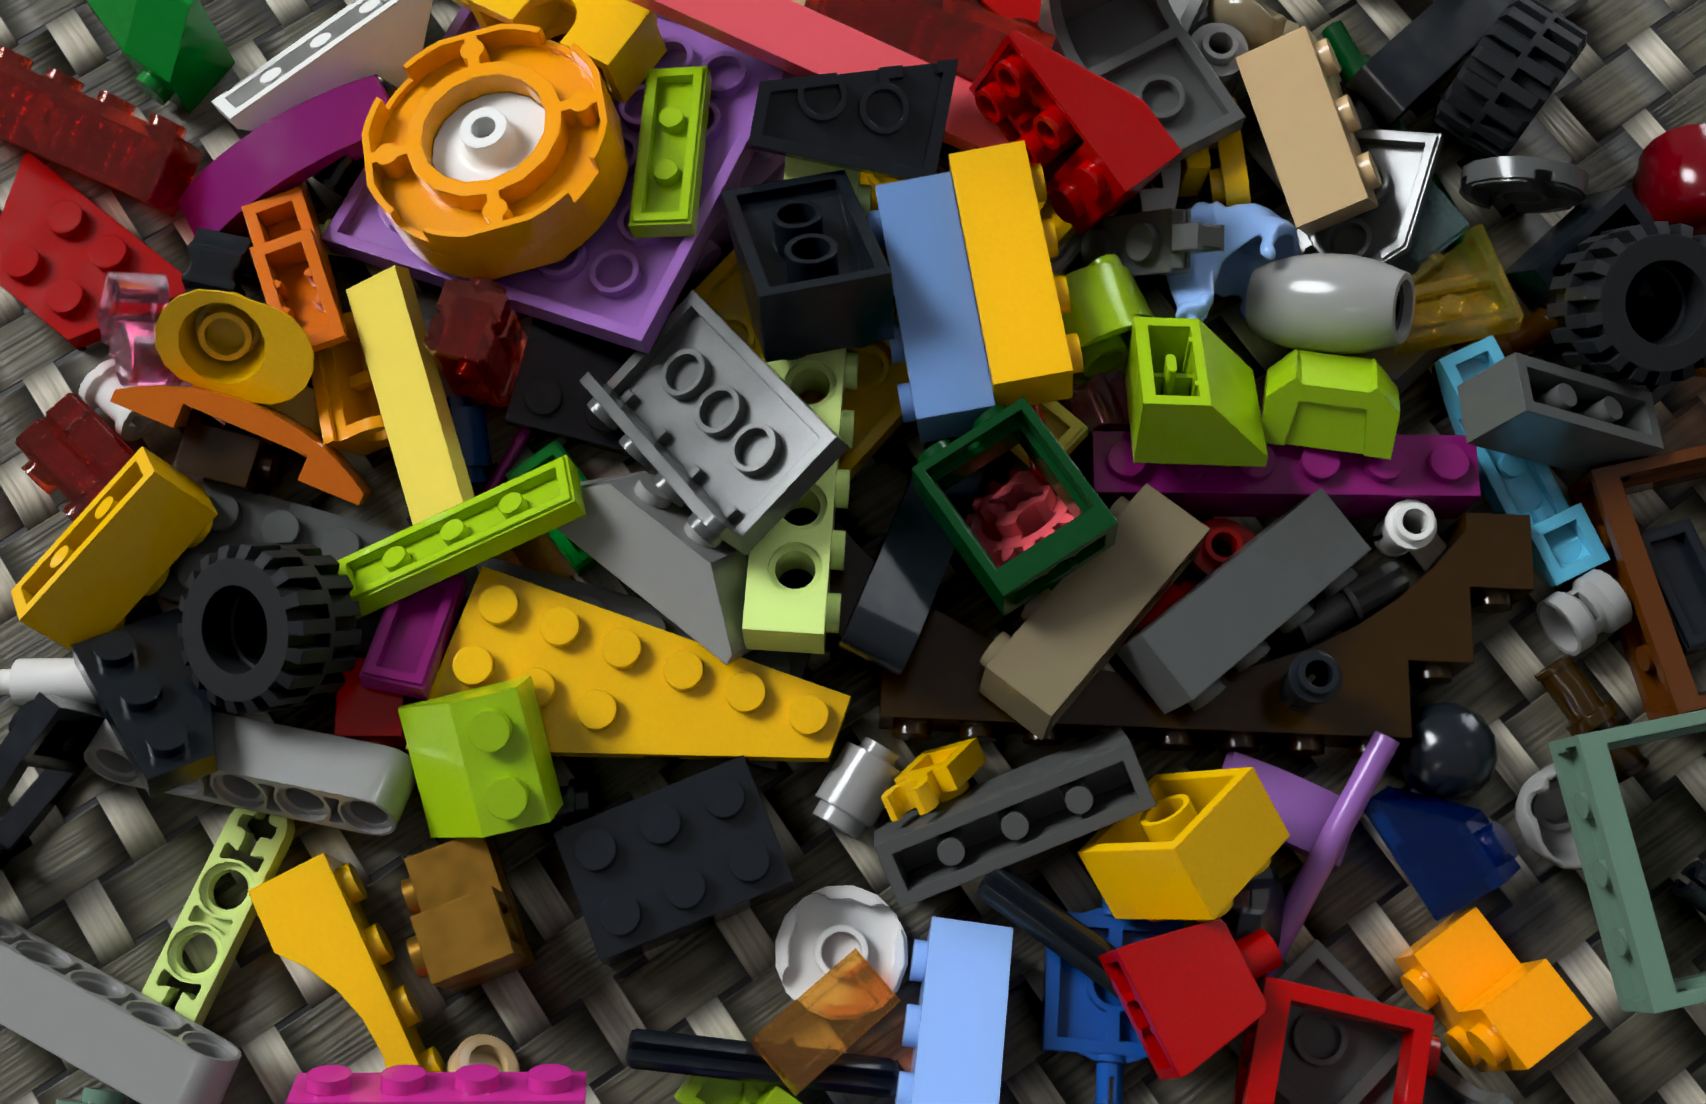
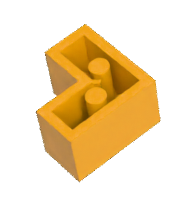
[1394,907,1593,1072]

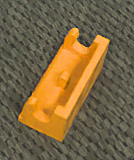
[311,311,390,456]

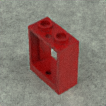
[1232,976,1441,1104]

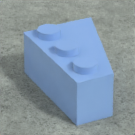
[895,916,1013,1104]

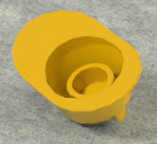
[155,289,314,405]

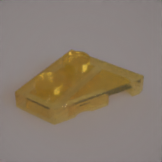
[1393,224,1524,356]

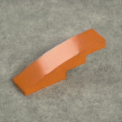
[241,181,349,353]

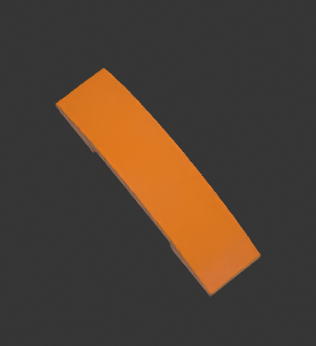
[110,385,372,506]

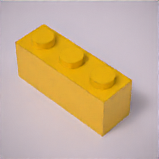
[10,446,218,651]

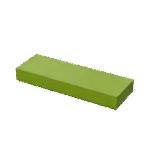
[628,66,712,238]

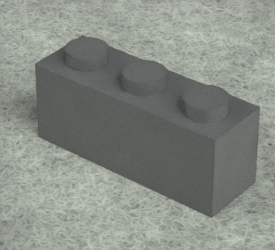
[1457,352,1664,475]

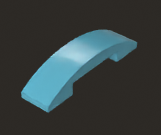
[1434,335,1611,587]

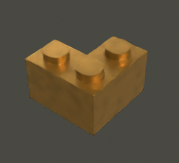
[401,836,535,993]

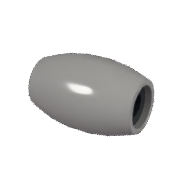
[1245,253,1415,355]

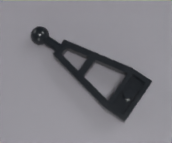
[0,692,105,870]

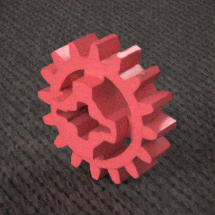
[965,468,1075,568]

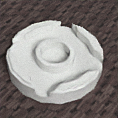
[775,885,908,1022]

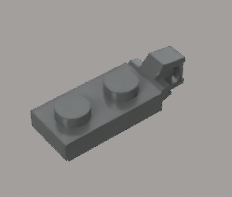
[1081,208,1224,278]

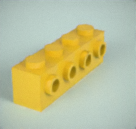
[948,140,1083,407]

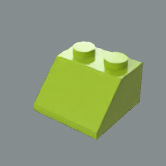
[398,675,563,838]

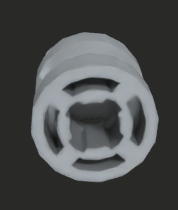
[1536,569,1633,656]

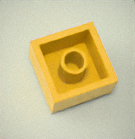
[1077,767,1290,923]

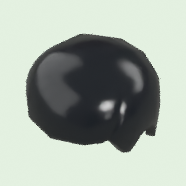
[1395,702,1498,802]

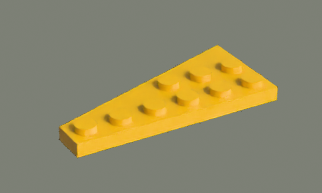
[405,566,851,762]

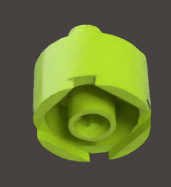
[1053,254,1154,398]

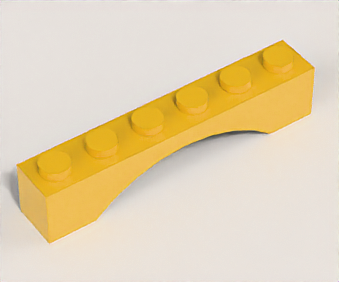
[248,852,446,1072]

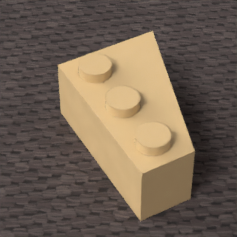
[1235,26,1382,235]

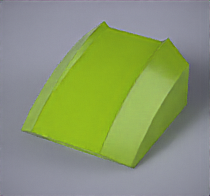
[1261,348,1400,460]

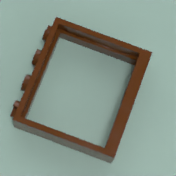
[1567,444,1706,720]

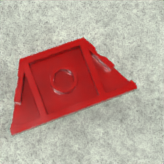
[0,152,186,350]

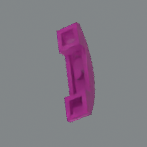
[178,75,390,236]

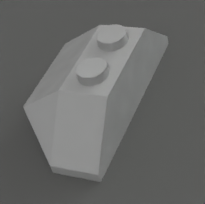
[556,471,752,665]

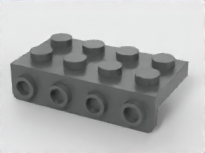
[580,290,849,556]

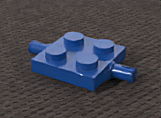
[1040,897,1184,1104]

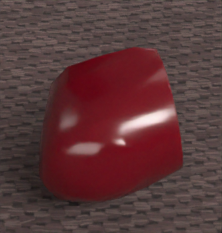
[1632,123,1706,236]

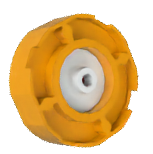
[362,24,629,280]

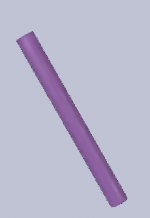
[1264,730,1400,978]

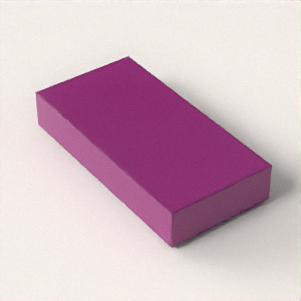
[359,574,468,700]

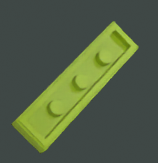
[337,455,586,620]

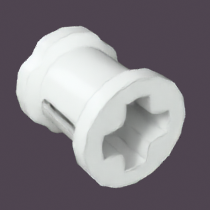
[78,359,160,441]

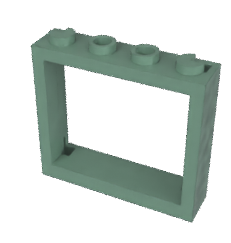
[1548,709,1706,1014]

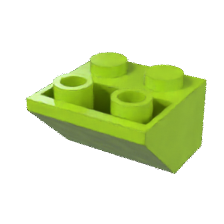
[1125,317,1268,467]

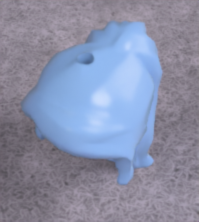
[1166,201,1300,322]

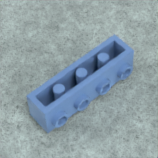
[867,172,996,443]

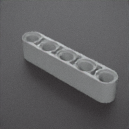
[83,711,417,836]
[0,916,241,1104]

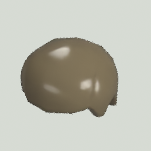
[1207,0,1301,51]

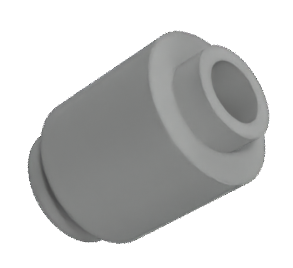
[1191,23,1248,95]
[812,737,901,841]

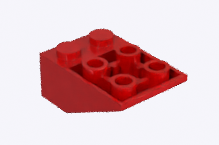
[969,30,1182,236]

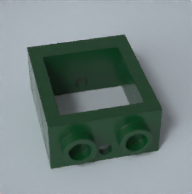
[911,397,1118,616]

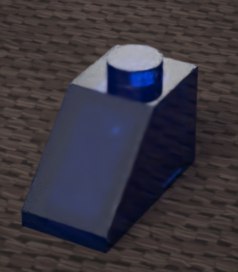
[1364,786,1521,921]

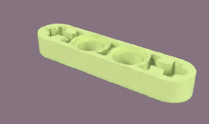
[141,807,295,1026]

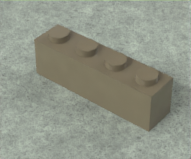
[979,483,1210,740]

